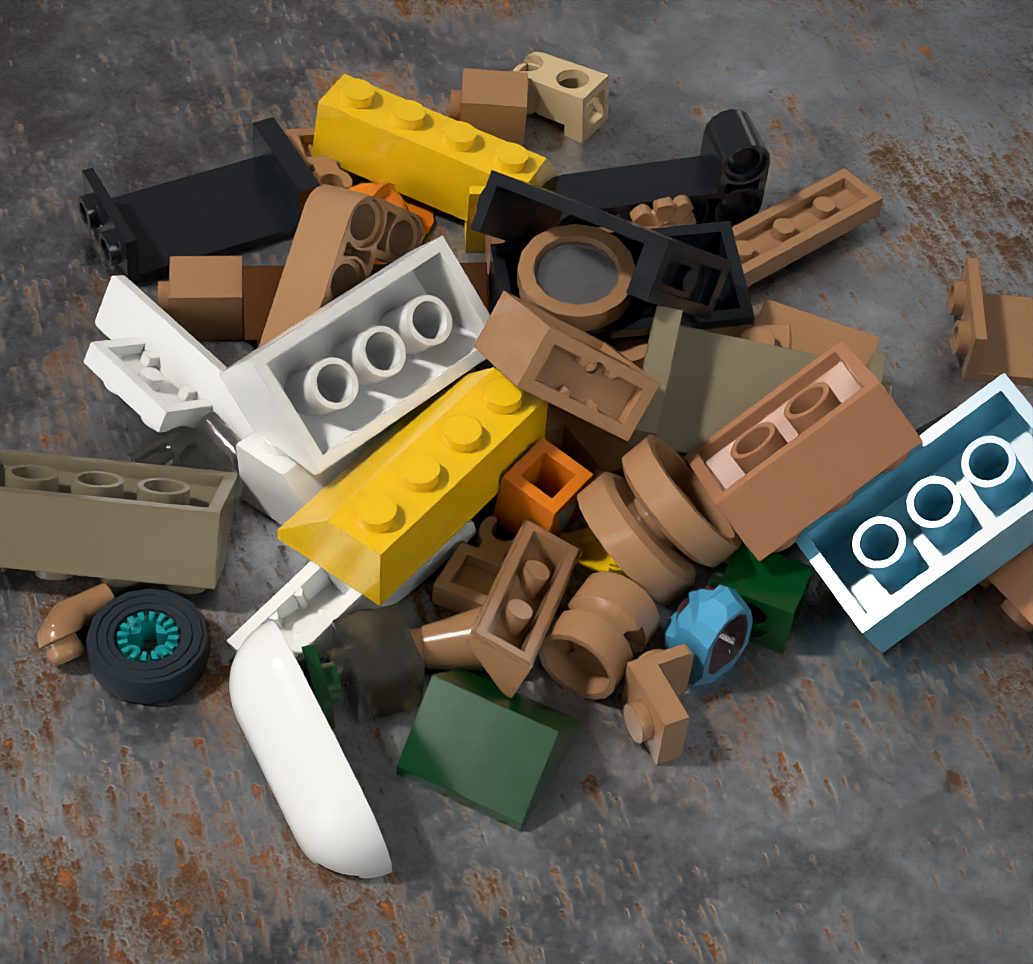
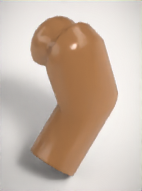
[37,583,115,666]

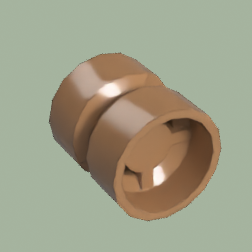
[538,571,660,700]

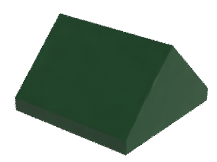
[396,669,583,831]

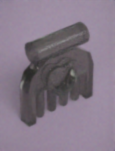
[127,412,242,473]

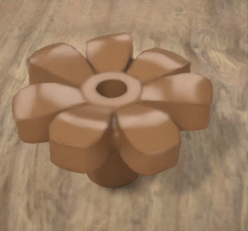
[630,195,696,227]

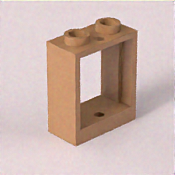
[473,291,660,441]

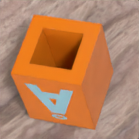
[493,437,593,537]

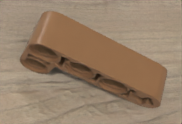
[258,184,424,348]

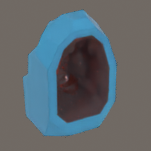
[664,585,753,686]

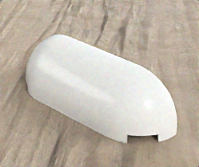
[229,620,393,878]

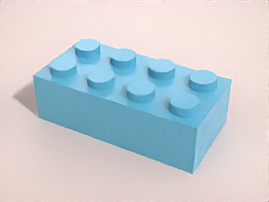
[795,373,1033,654]

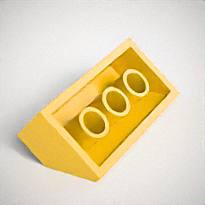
[311,74,559,221]
[277,367,548,606]

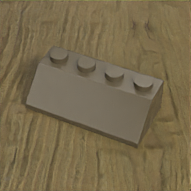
[0,449,239,594]

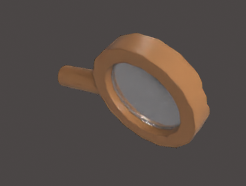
[517,224,636,331]

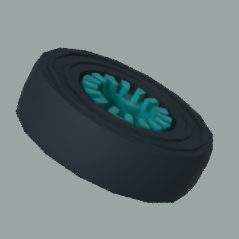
[86,588,211,704]

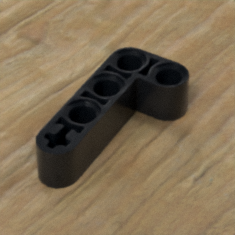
[542,109,770,227]

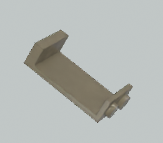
[627,305,893,456]

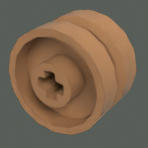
[577,434,742,605]

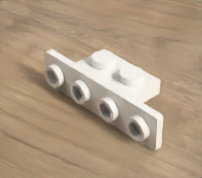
[83,275,254,455]

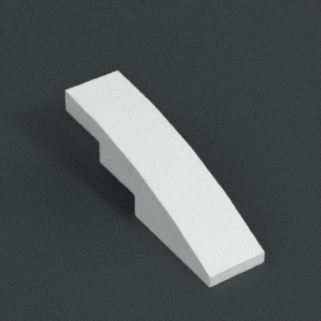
[227,520,477,661]

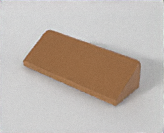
[466,519,581,699]

